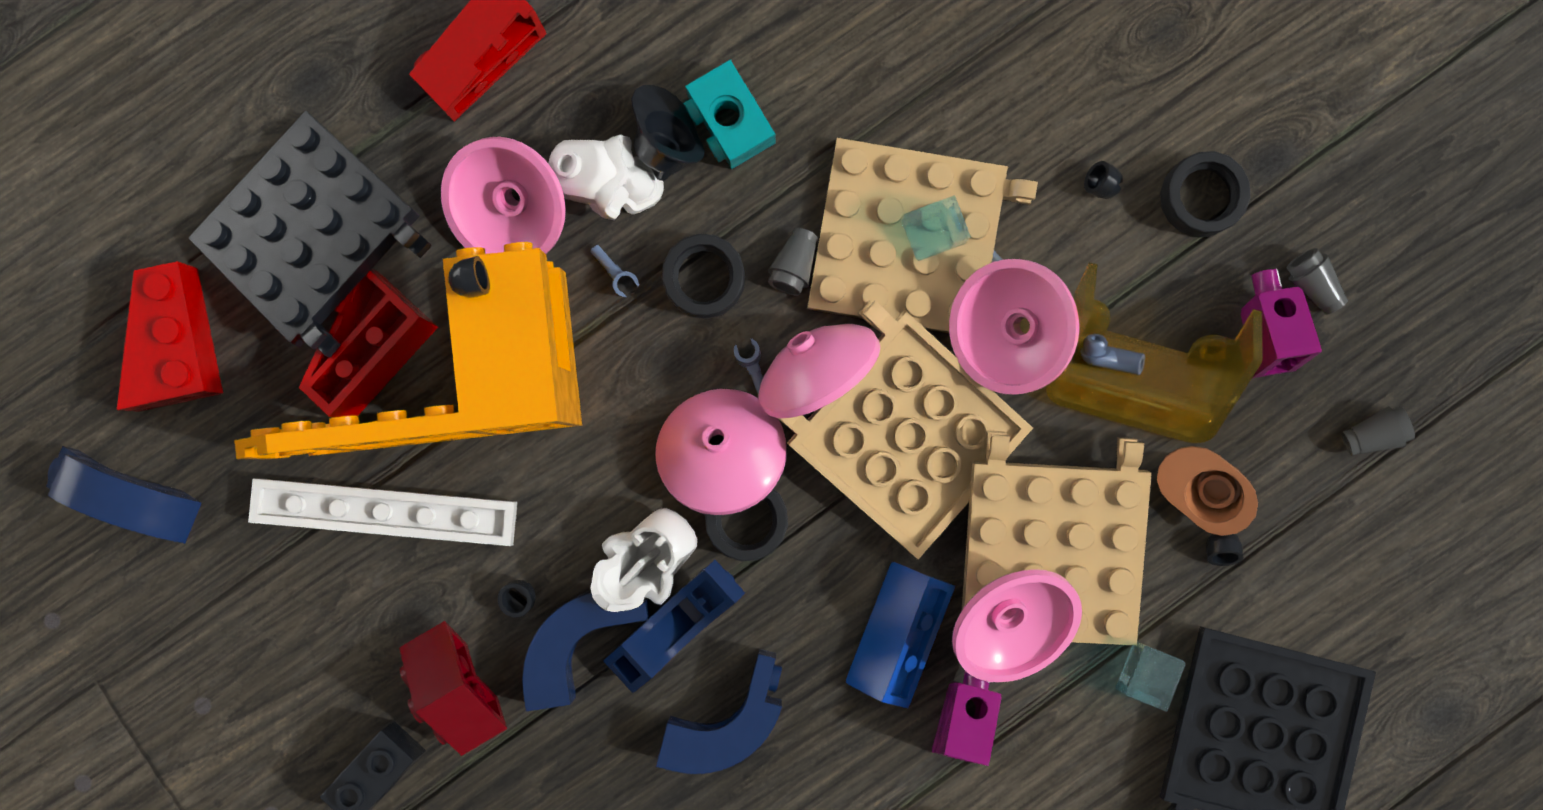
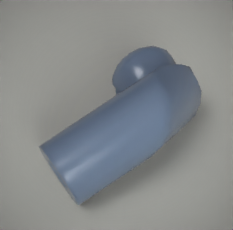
[1080,334,1145,375]

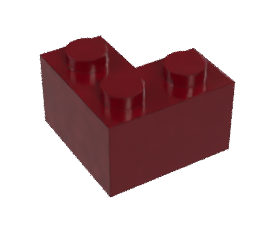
[399,621,507,756]

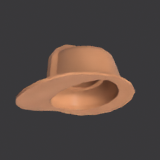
[1157,446,1258,536]

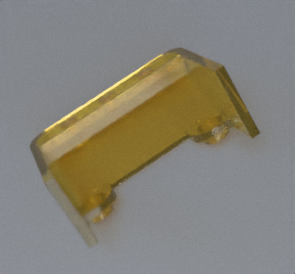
[1046,262,1262,443]

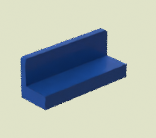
[846,562,955,708]

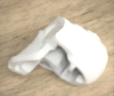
[548,135,664,220]
[591,508,697,612]

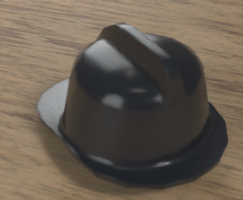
[631,85,705,181]

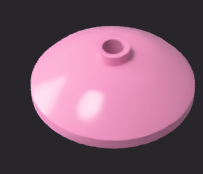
[441,137,565,254]
[949,259,1079,395]
[758,324,880,418]
[655,389,787,515]
[952,570,1082,682]

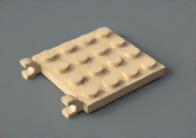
[807,138,1038,334]
[778,301,1033,560]
[962,431,1151,646]

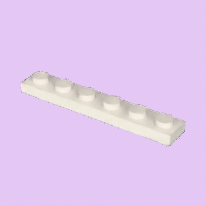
[248,479,517,546]

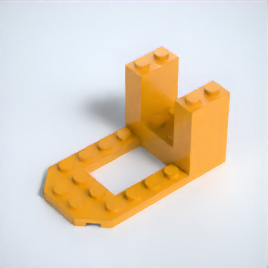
[234,242,582,459]

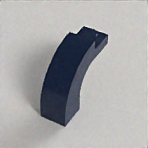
[46,446,201,544]
[603,560,745,693]
[522,591,651,712]
[656,649,782,774]

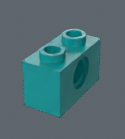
[684,59,776,170]

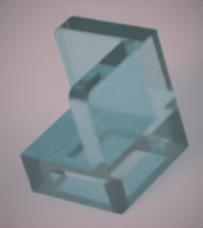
[901,195,971,261]
[1116,641,1185,712]

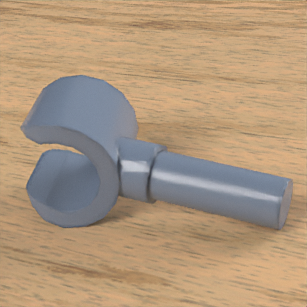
[590,245,639,297]
[734,339,763,395]

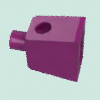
[1241,269,1322,378]
[932,671,1001,766]

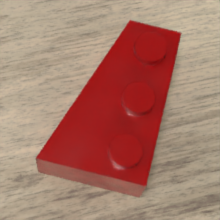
[409,0,547,122]
[117,261,223,412]
[299,268,438,418]

